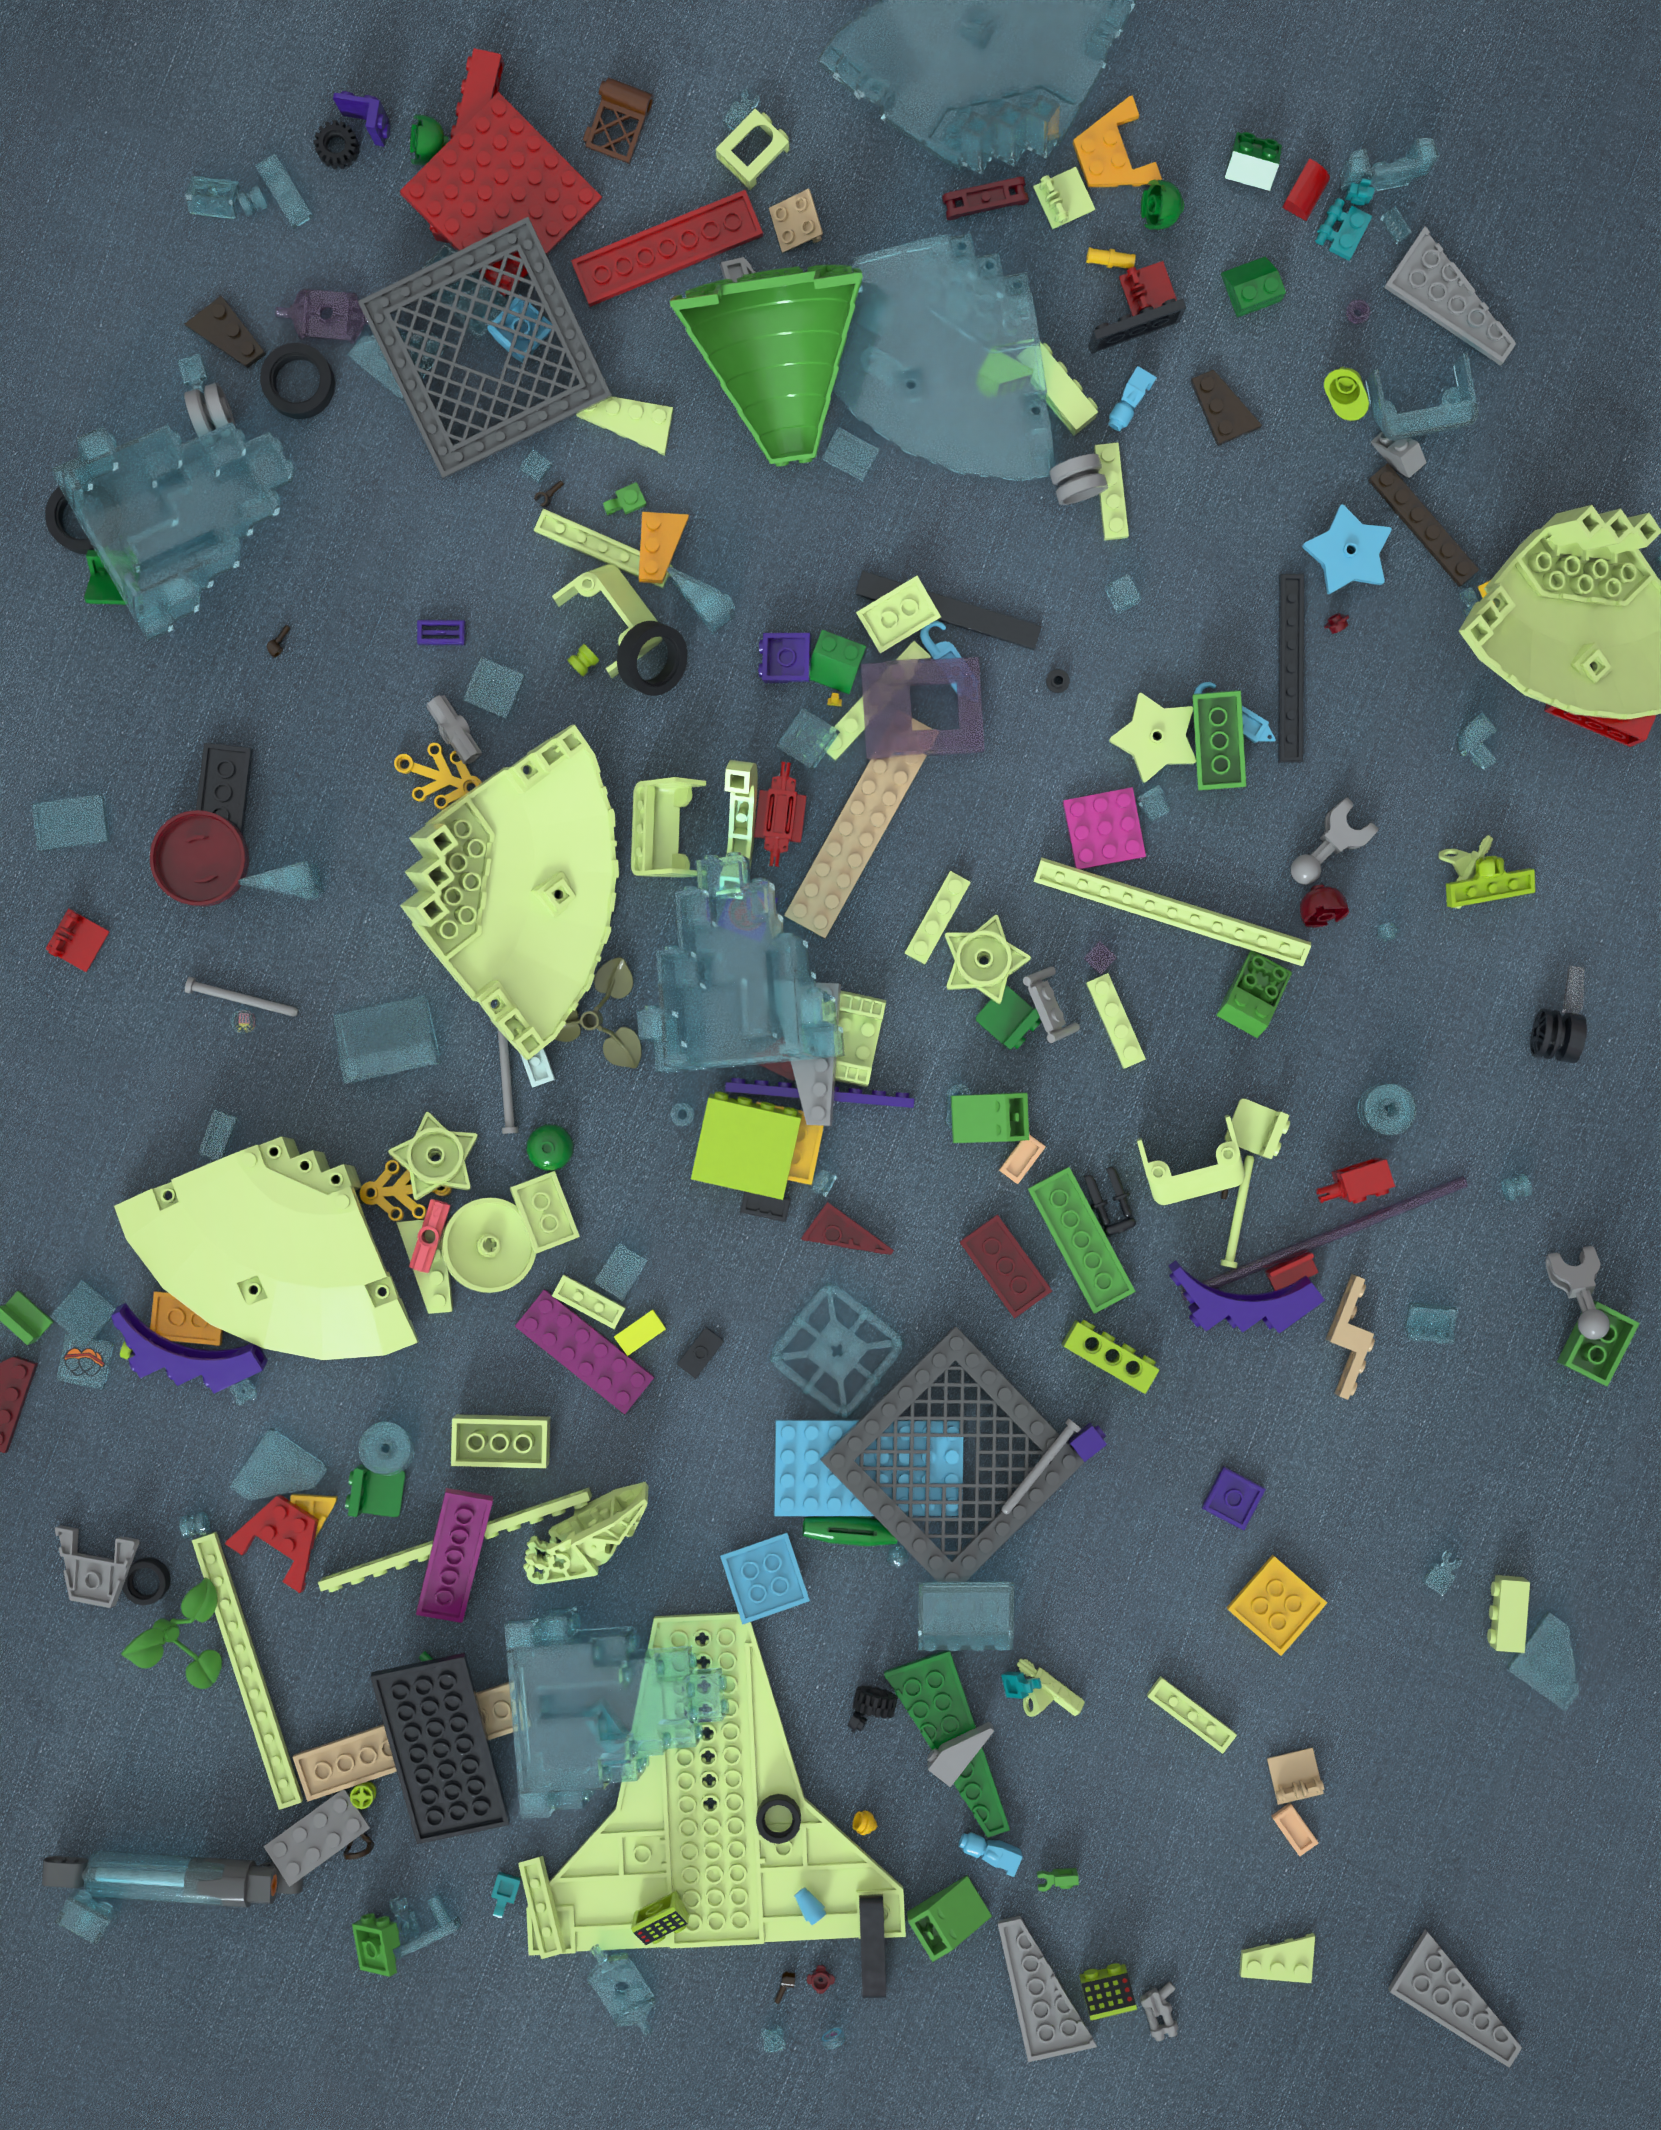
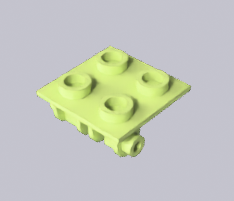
[1033,167,1095,230]

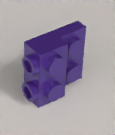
[758,633,811,683]

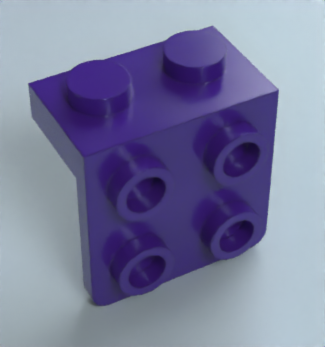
[333,91,390,146]

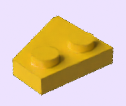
[290,1494,338,1538]

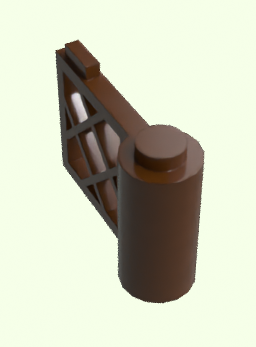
[583,78,654,164]

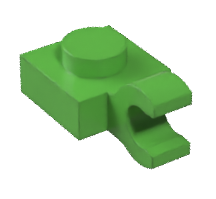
[603,482,647,516]
[1037,1868,1079,1892]

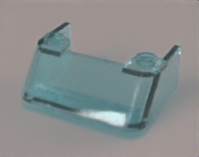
[1366,352,1479,441]

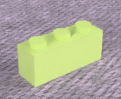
[1487,1575,1530,1653]

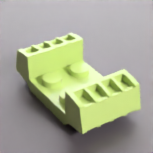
[835,991,886,1088]

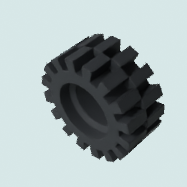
[314,120,360,170]
[853,1686,898,1719]

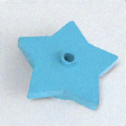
[1302,504,1392,594]

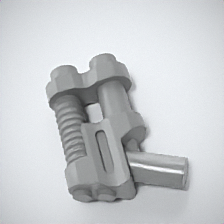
[1140,1981,1178,2041]

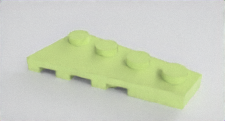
[396,1219,453,1314]

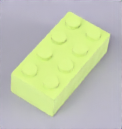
[451,1414,550,1468]

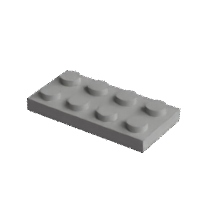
[264,1789,371,1887]

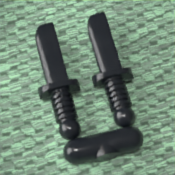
[1084,1167,1136,1236]

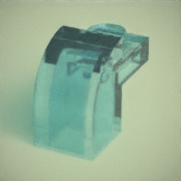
[1457,712,1497,770]

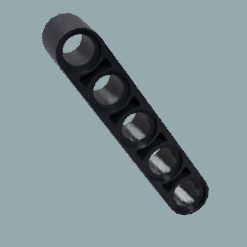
[859,1894,886,1999]

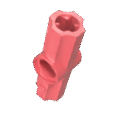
[409,1199,451,1273]

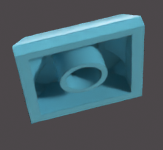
[487,294,553,363]

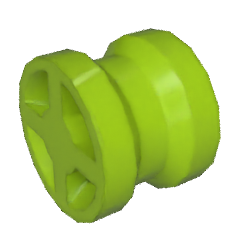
[350,1781,377,1809]

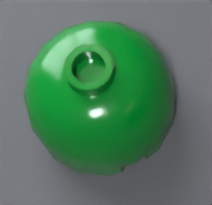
[410,114,448,165]
[1141,179,1184,230]
[526,1124,574,1171]

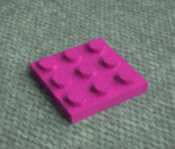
[1063,787,1146,870]

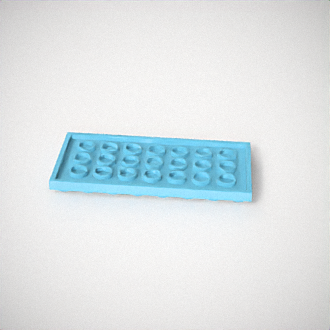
[774,1420,964,1516]

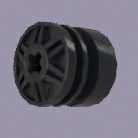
[1530,1008,1587,1063]

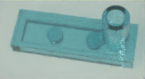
[393,1894,462,1960]

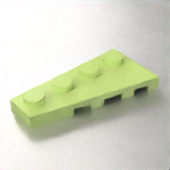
[576,397,673,456]

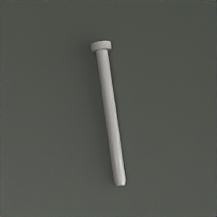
[185,977,298,1017]
[498,1030,519,1134]
[1001,1418,1081,1515]

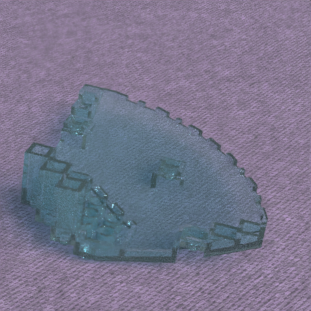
[818,0,1137,174]
[833,233,1055,481]

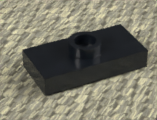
[740,1191,791,1222]
[677,1327,724,1379]

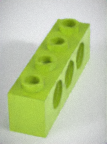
[1062,1319,1159,1394]

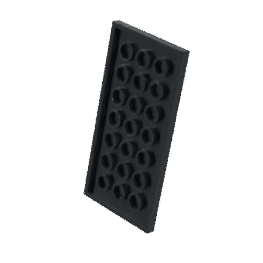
[370,1653,510,1844]

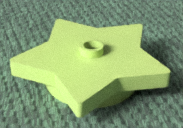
[1109,693,1196,783]
[945,915,1031,1004]
[388,1112,478,1200]

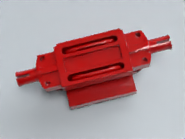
[754,762,807,867]

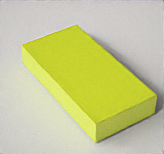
[614,1309,666,1356]

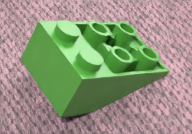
[1216,950,1292,1038]
[951,1092,1029,1143]
[907,1875,992,1962]

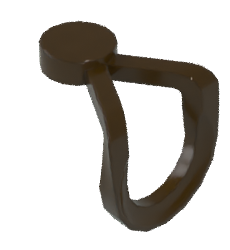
[343,1833,375,1860]

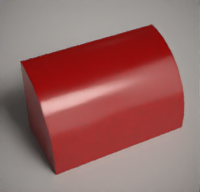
[1282,158,1330,221]

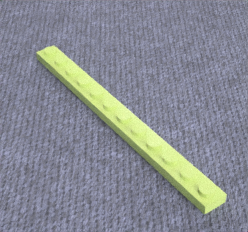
[1034,857,1311,966]
[318,1488,592,1592]
[192,1531,303,1810]

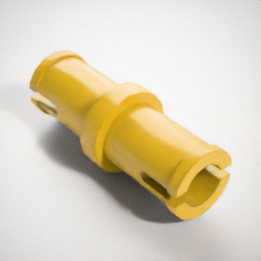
[1086,247,1136,269]

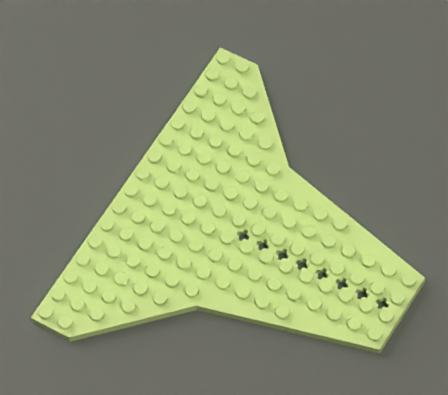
[526,1612,906,1955]

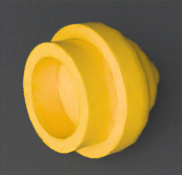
[852,1811,878,1835]

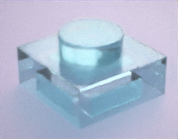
[811,1169,837,1197]

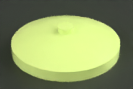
[441,1198,536,1293]

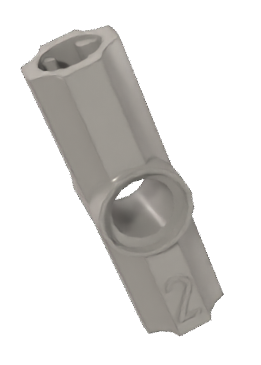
[427,695,482,764]

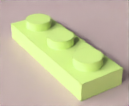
[552,1275,626,1329]

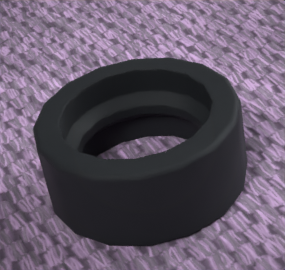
[122,1557,171,1606]
[756,1794,801,1844]

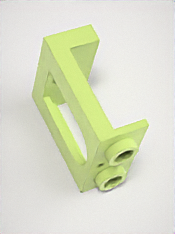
[716,109,789,190]

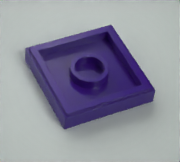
[1201,1466,1266,1531]

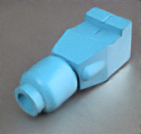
[1108,366,1157,431]
[958,1832,1023,1877]

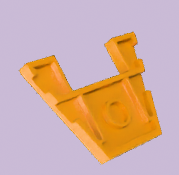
[1073,95,1162,187]

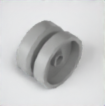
[184,382,236,443]
[1049,453,1108,505]

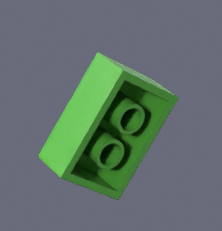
[1557,1301,1640,1387]

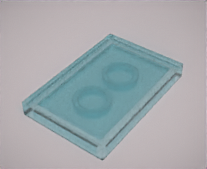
[31,795,110,851]

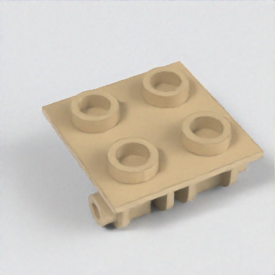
[769,189,823,253]
[1267,1748,1324,1805]

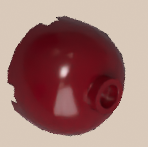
[1300,884,1349,928]

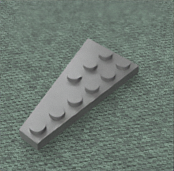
[1384,226,1516,366]
[770,981,841,1126]
[1388,1929,1522,2068]

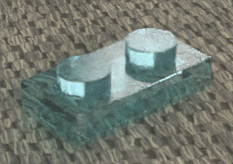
[198,1109,238,1161]

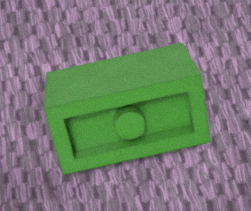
[0,1291,54,1345]

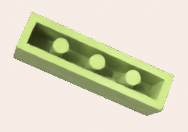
[1016,339,1098,436]

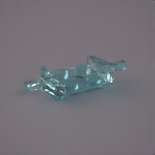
[587,1944,656,2037]

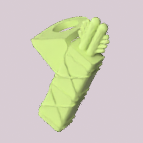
[1439,835,1493,909]
[1017,1659,1085,1717]

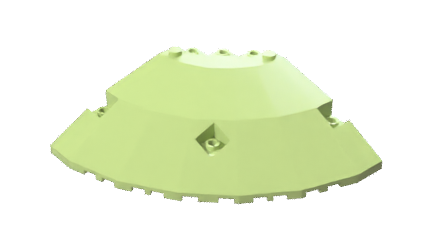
[1459,505,1661,720]
[400,725,619,1060]
[114,1137,419,1360]

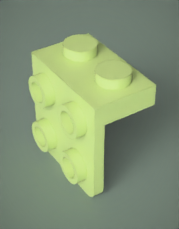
[1225,1099,1290,1159]

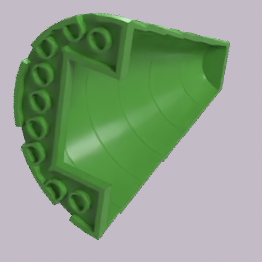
[670,265,863,466]

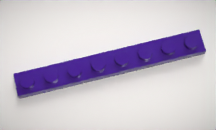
[725,1078,914,1108]

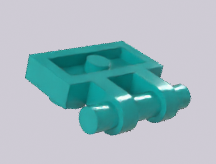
[1315,198,1372,261]

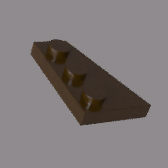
[184,296,266,368]
[1191,369,1262,446]

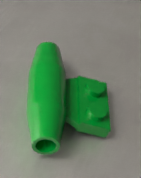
[802,1516,898,1546]

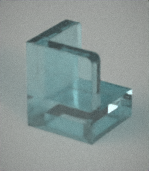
[1105,574,1142,614]
[1136,785,1170,823]

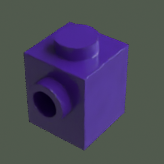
[1068,1423,1107,1462]

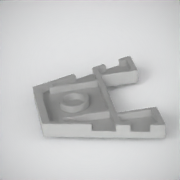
[55,1525,139,1608]

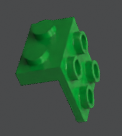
[84,550,141,605]
[976,986,1042,1050]
[345,1464,406,1517]

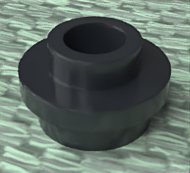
[1046,669,1070,693]
[847,1711,868,1733]

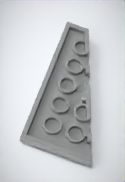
[997,1916,1097,2062]

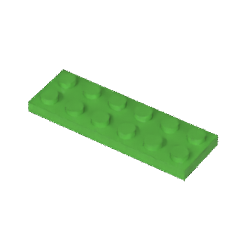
[1027,1167,1136,1314]

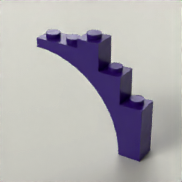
[1168,1260,1325,1333]
[111,1303,268,1394]

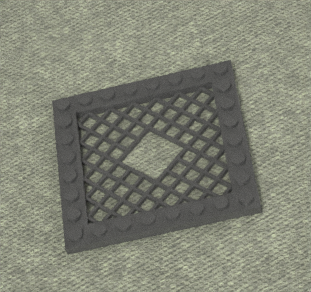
[358,217,612,478]
[820,1326,1084,1596]

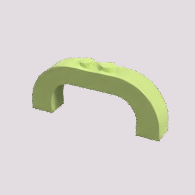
[719,760,758,900]

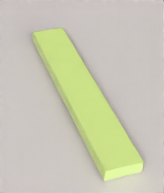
[534,509,673,588]

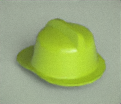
[1324,366,1369,421]

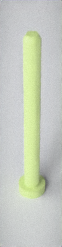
[1220,1155,1254,1268]

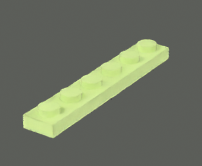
[818,641,931,761]

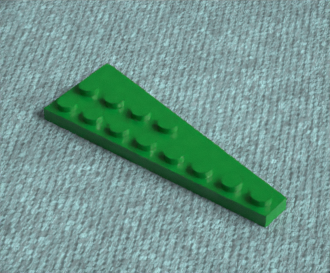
[884,1649,1010,1838]

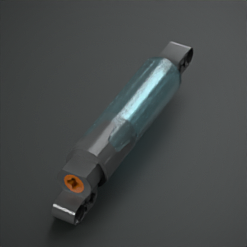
[42,1850,303,1908]

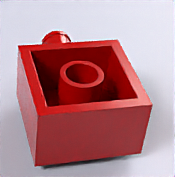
[1316,1158,1395,1204]

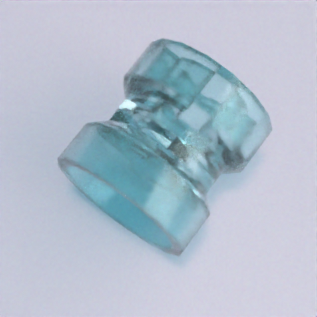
[236,185,269,217]
[1500,1173,1532,1202]
[179,1511,210,1539]

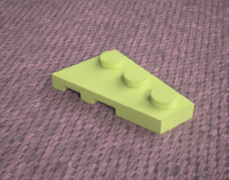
[1239,1933,1315,1983]

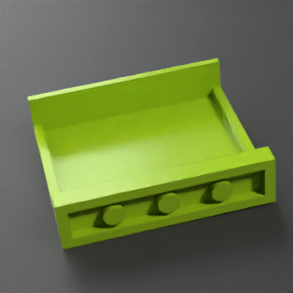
[691,1092,802,1200]

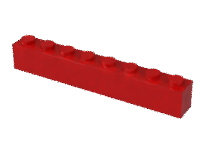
[430,48,504,243]

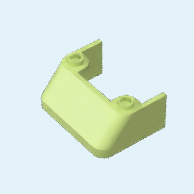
[552,564,663,678]
[631,777,706,877]
[1137,1115,1245,1205]

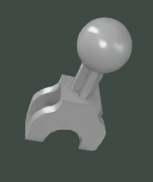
[1291,797,1378,885]
[1545,1246,1610,1340]

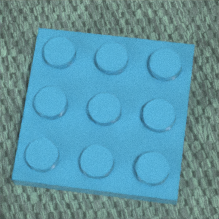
[720,1533,810,1625]

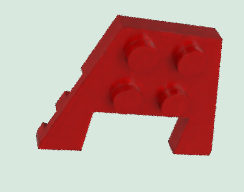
[225,1494,319,1593]

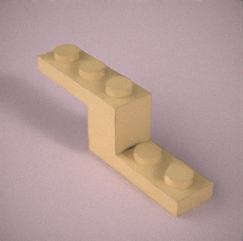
[1326,1274,1375,1400]

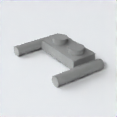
[1023,966,1080,1043]

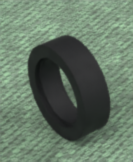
[260,343,335,419]
[45,479,122,555]
[617,621,688,696]

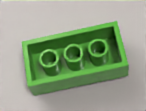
[1193,690,1246,790]

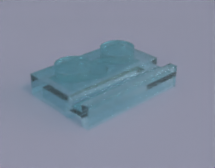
[822,427,880,482]
[594,1242,648,1301]

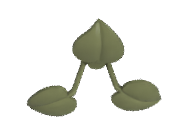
[555,957,642,1068]

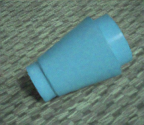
[794,1887,827,1925]

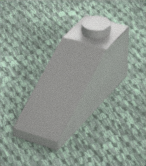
[927,1722,994,1787]

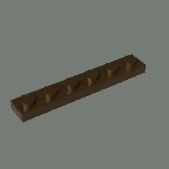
[1368,463,1479,587]

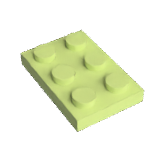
[856,575,941,653]
[510,1171,580,1254]

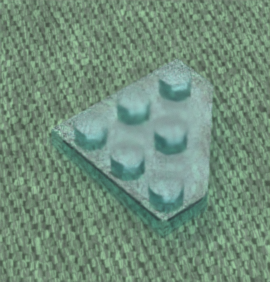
[347,330,448,401]
[229,1428,329,1501]
[1506,1611,1579,1712]

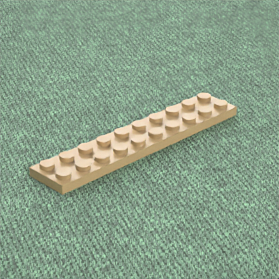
[784,710,939,939]
[293,1679,532,1802]

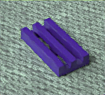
[417,620,465,645]

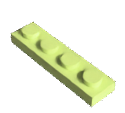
[1094,443,1129,541]
[904,871,971,965]
[1086,973,1146,1069]
[1146,1676,1237,1754]
[518,1856,566,1959]

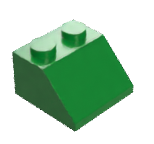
[1221,256,1286,318]
[810,630,866,695]

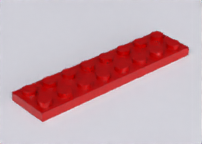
[571,190,763,307]

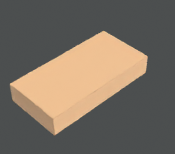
[999,1134,1046,1184]
[1271,1803,1319,1856]

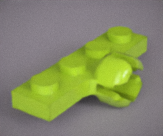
[1446,856,1535,908]

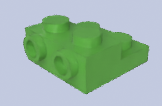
[352,1913,400,1977]

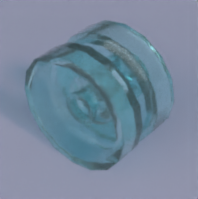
[1357,1083,1417,1136]
[358,1422,415,1476]

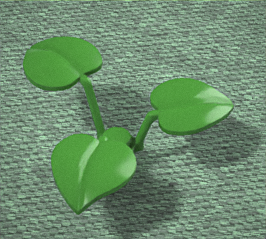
[121,1577,222,1689]

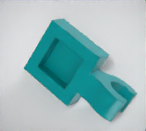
[1345,178,1375,206]
[1001,1671,1042,1699]
[491,1872,521,1918]

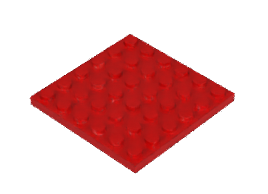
[400,92,602,298]

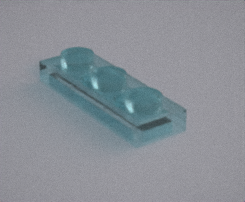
[255,154,313,229]

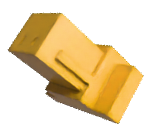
[827,693,842,706]

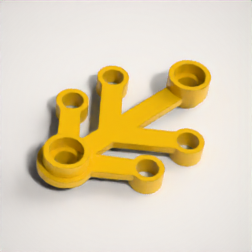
[394,743,482,810]
[359,1160,452,1222]

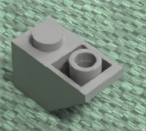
[1371,426,1427,478]

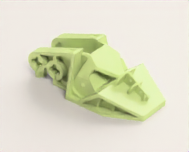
[523,1482,649,1584]

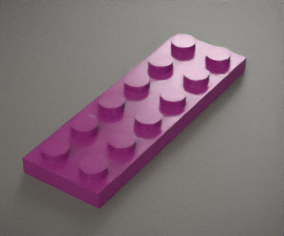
[515,1289,655,1414]
[416,1488,493,1623]

